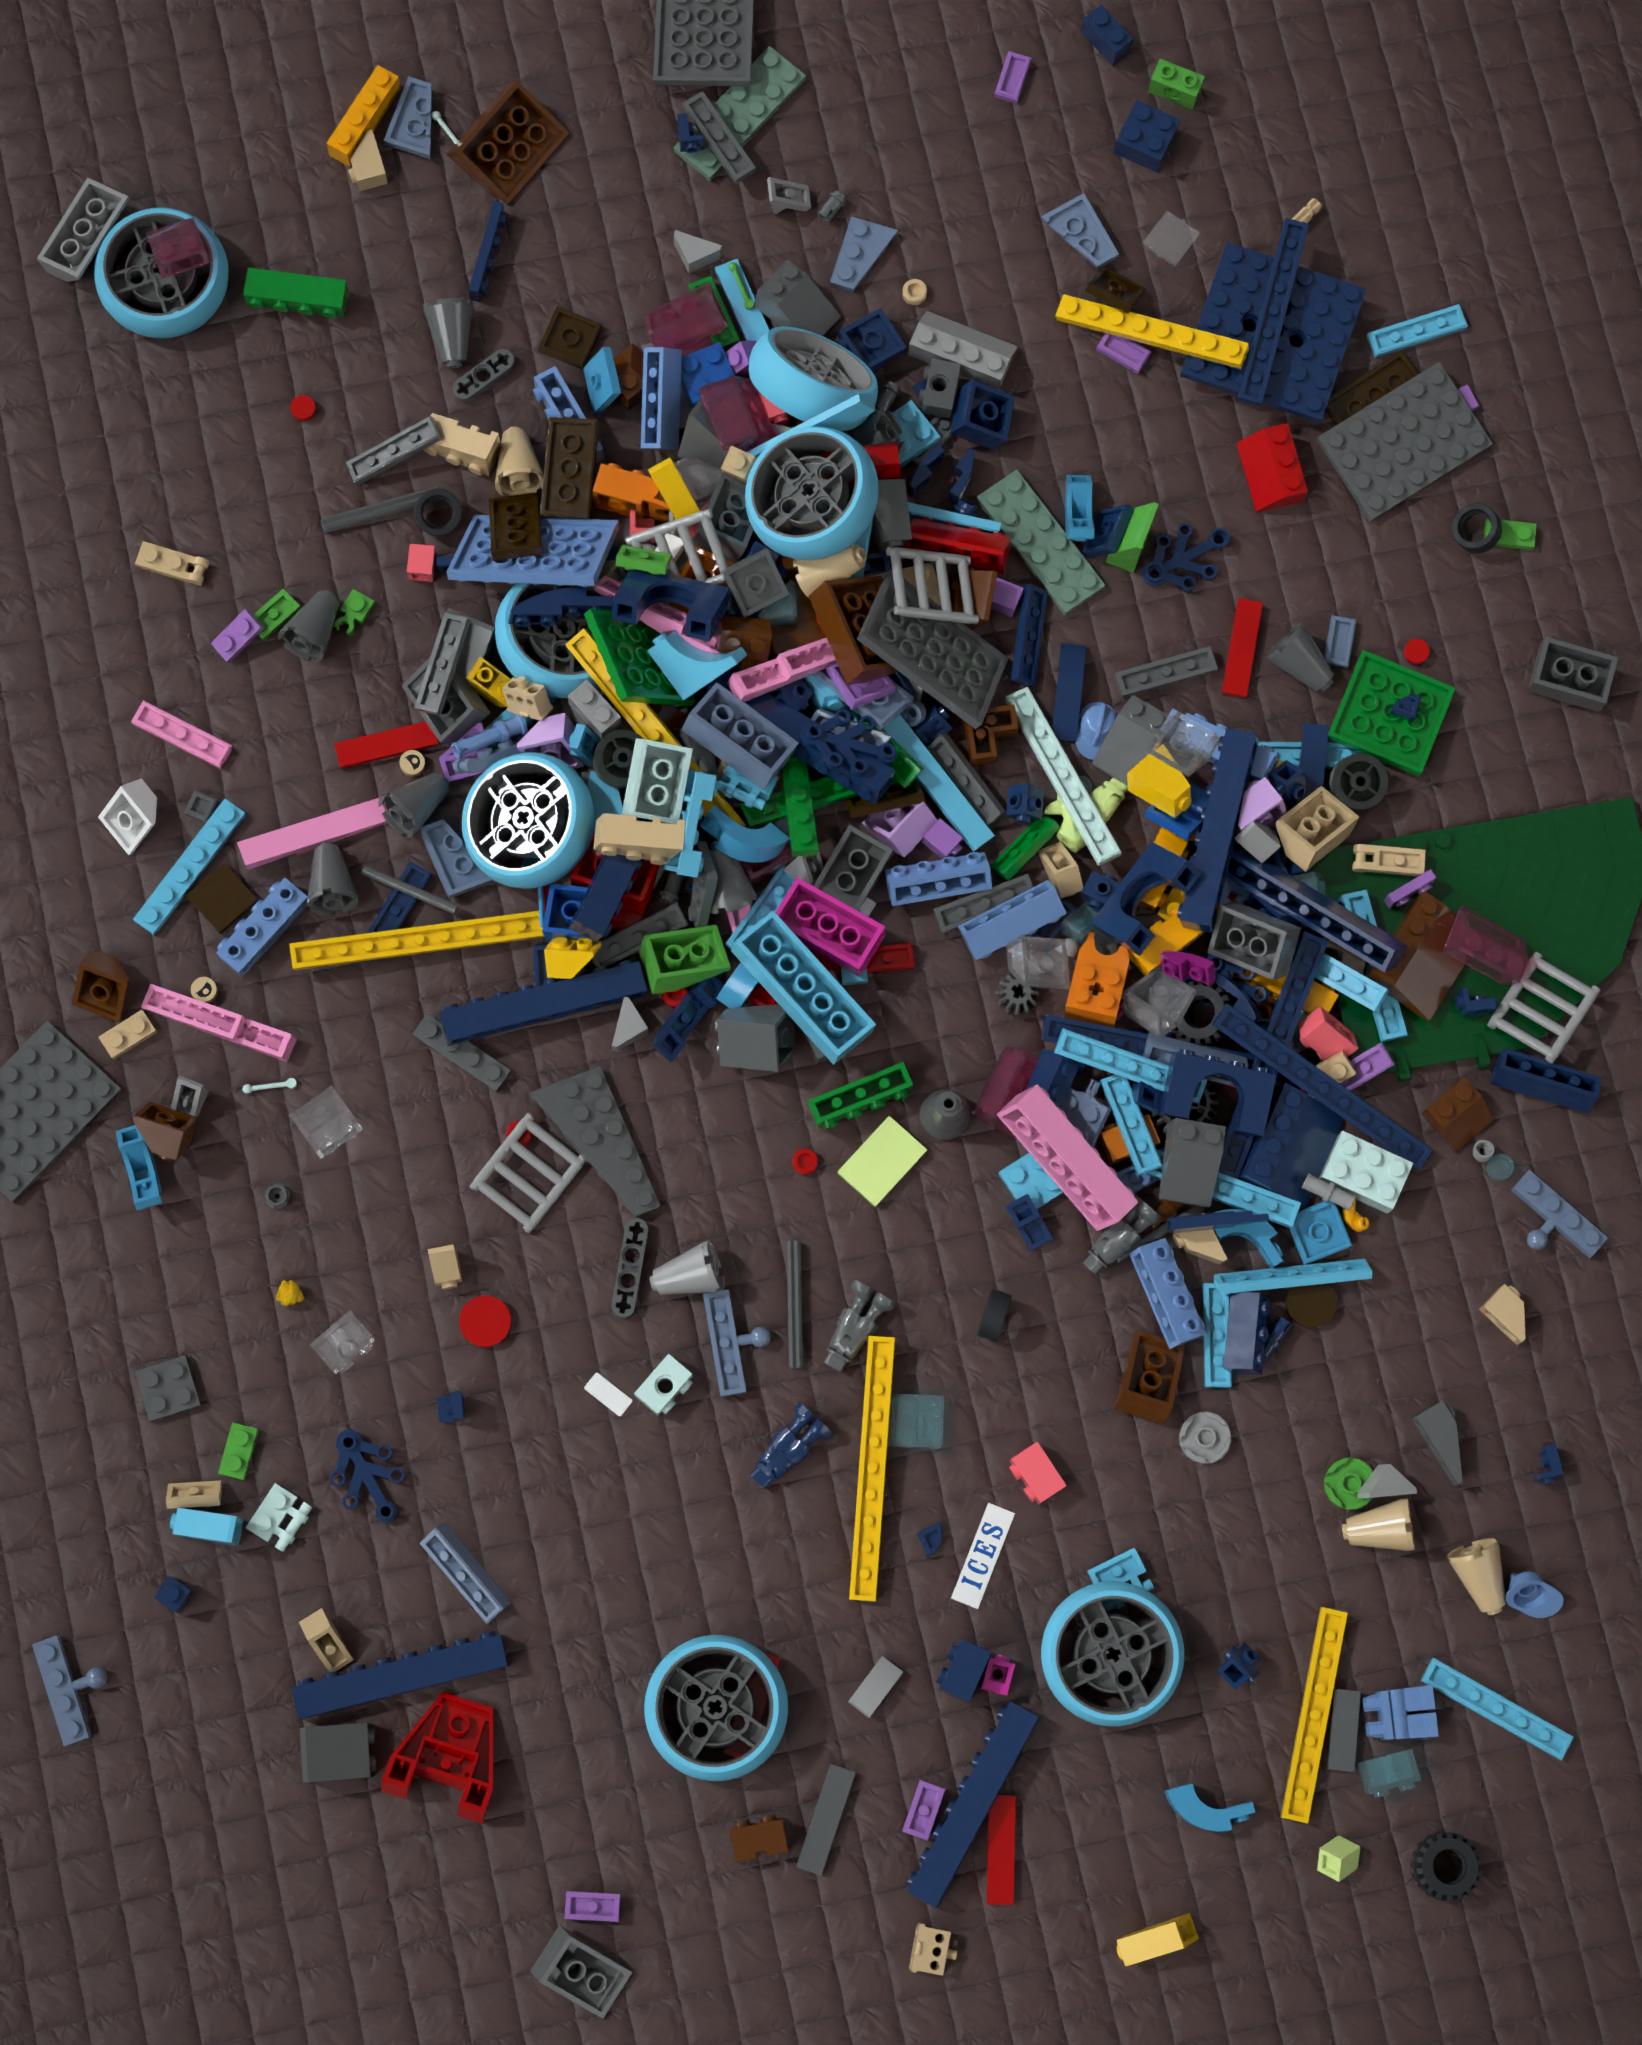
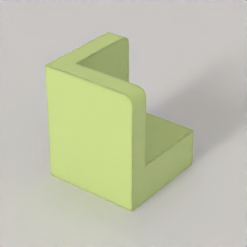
[1317,1836,1360,1882]

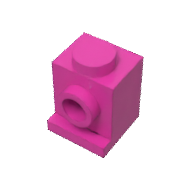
[980,1654,1015,1696]

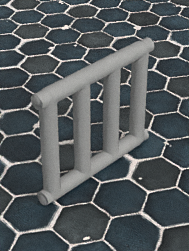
[625,509,729,604]
[886,547,979,624]
[1487,952,1601,1063]
[469,1113,586,1233]

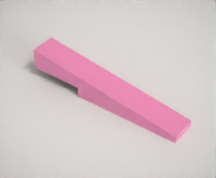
[593,576,723,653]
[727,638,837,702]
[237,798,387,870]
[141,984,297,1062]

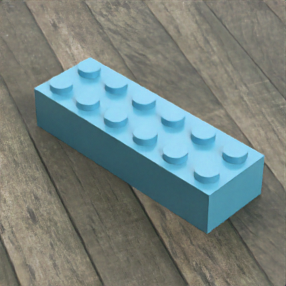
[731,910,876,1065]

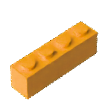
[326,65,401,167]
[1138,827,1200,911]
[1128,903,1222,978]
[1232,969,1338,1018]

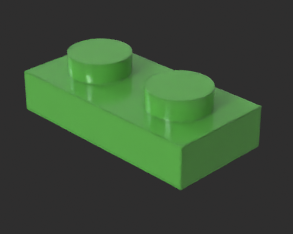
[1484,518,1536,550]
[616,545,672,575]
[254,589,301,641]
[218,1423,259,1481]

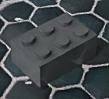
[1527,637,1618,712]
[1207,901,1301,980]

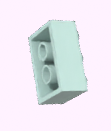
[622,738,693,824]
[1319,1131,1413,1214]

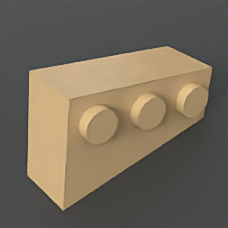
[424,413,501,476]
[593,813,686,865]

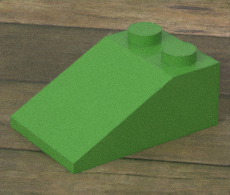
[1106,502,1159,573]
[639,925,731,995]

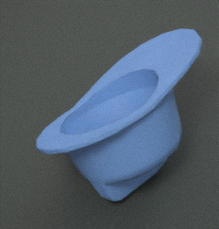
[1075,702,1117,760]
[1506,1571,1564,1618]

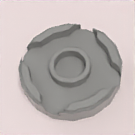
[1179,1412,1232,1464]

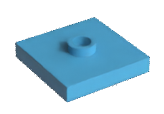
[583,347,621,414]
[1289,1200,1352,1265]

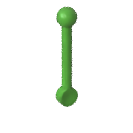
[729,262,754,310]

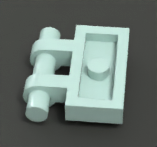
[246,1483,312,1552]

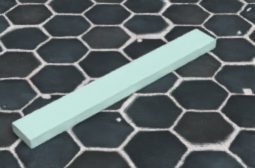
[1005,687,1121,866]

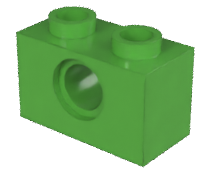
[1148,59,1205,110]

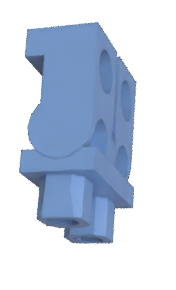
[1362,1685,1439,1740]

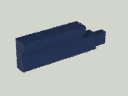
[1167,1210,1269,1234]

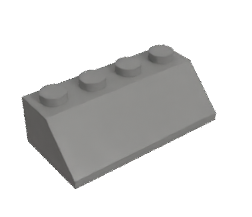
[37,178,130,282]
[908,311,1018,390]

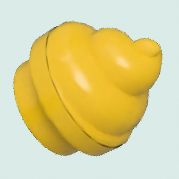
[276,1280,304,1306]

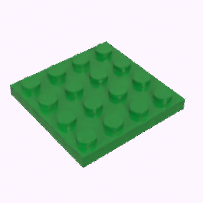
[584,609,697,706]
[1328,650,1455,777]

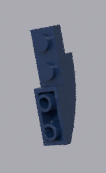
[508,587,612,627]

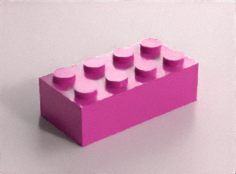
[775,877,886,977]

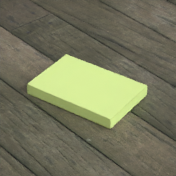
[837,1116,927,1207]

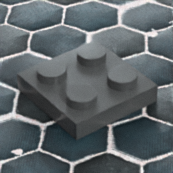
[721,548,789,618]
[135,1355,201,1422]

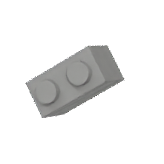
[568,680,621,739]

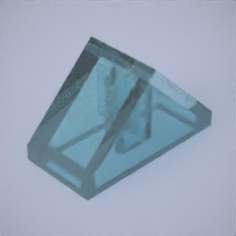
[758,580,797,627]
[1061,901,1099,947]

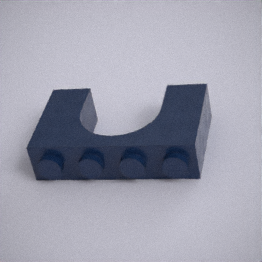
[612,569,730,642]
[1091,842,1201,956]
[1158,1049,1277,1137]

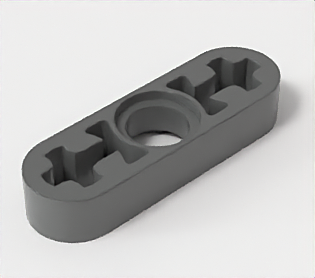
[452,349,515,403]

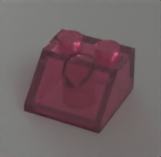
[146,217,210,279]

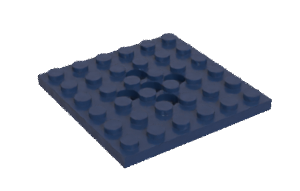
[1180,242,1367,424]

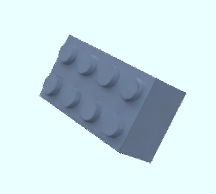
[681,682,799,791]

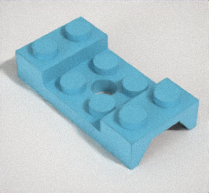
[664,769,718,878]

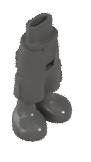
[1083,1194,1161,1275]
[824,1279,896,1372]

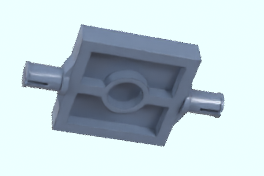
[1061,1079,1112,1147]

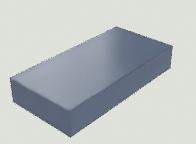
[1324,615,1356,669]

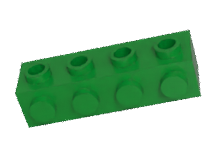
[243,268,349,319]
[807,1062,913,1130]

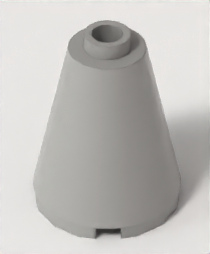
[650,1240,725,1295]

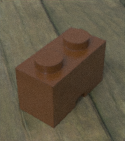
[729,1815,788,1862]

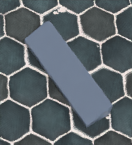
[1143,1033,1248,1087]
[420,1523,511,1624]

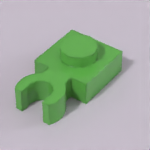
[335,589,375,637]

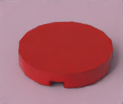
[459,1295,511,1348]

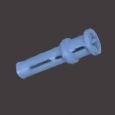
[451,714,528,758]

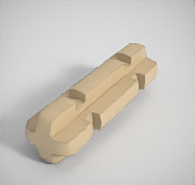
[1292,198,1322,223]

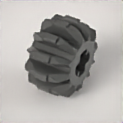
[996,972,1040,1016]

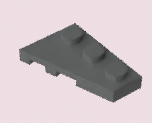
[688,841,718,928]

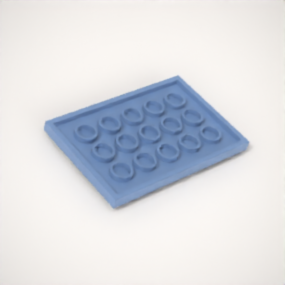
[447,515,619,587]

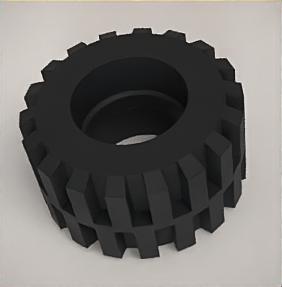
[1169,981,1236,1046]
[1411,1832,1483,1901]

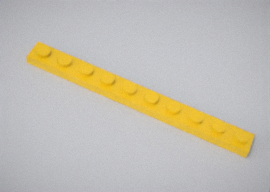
[565,628,746,827]
[289,910,545,970]
[849,1336,895,1602]

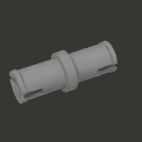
[1302,1173,1355,1211]

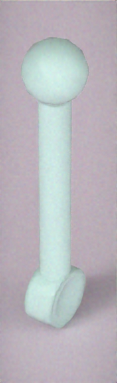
[431,111,458,144]
[242,1078,297,1094]

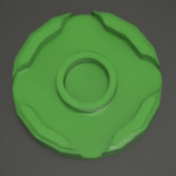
[1324,1458,1373,1510]

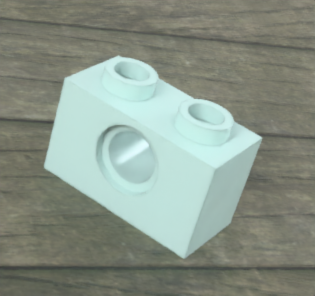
[634,1354,693,1416]

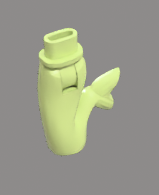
[1044,778,1128,853]

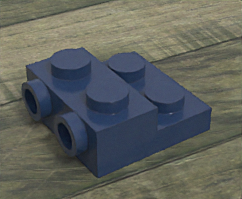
[836,308,907,373]

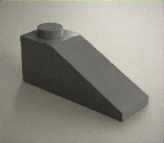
[1412,1400,1463,1486]

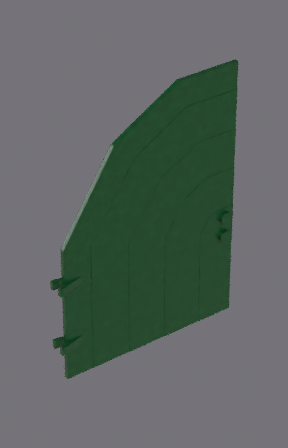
[1311,797,1642,1083]

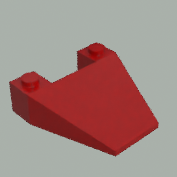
[381,1692,493,1824]

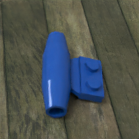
[1145,779,1209,841]

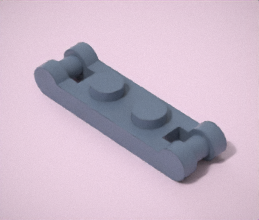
[453,734,526,774]

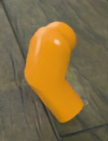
[1342,1197,1369,1232]

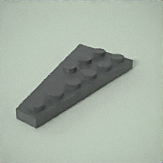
[529,1066,660,1218]

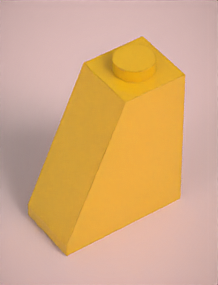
[648,458,700,528]
[1127,744,1192,818]
[1117,1913,1199,1966]

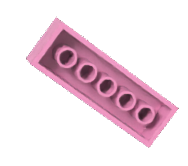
[996,1084,1138,1231]

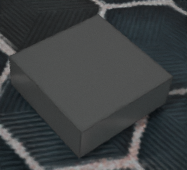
[184,790,219,823]

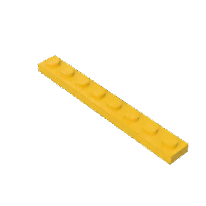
[1055,294,1250,369]
[1280,1607,1348,1824]

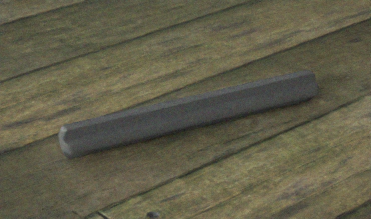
[321,486,442,533]
[787,1240,803,1369]

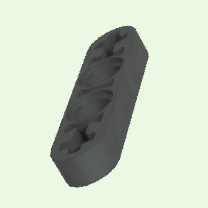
[612,1218,648,1319]

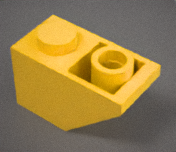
[466,657,511,707]
[544,937,601,979]

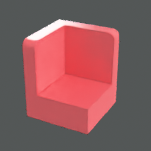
[629,510,655,546]
[407,544,437,582]

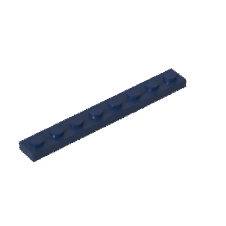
[1237,218,1309,407]

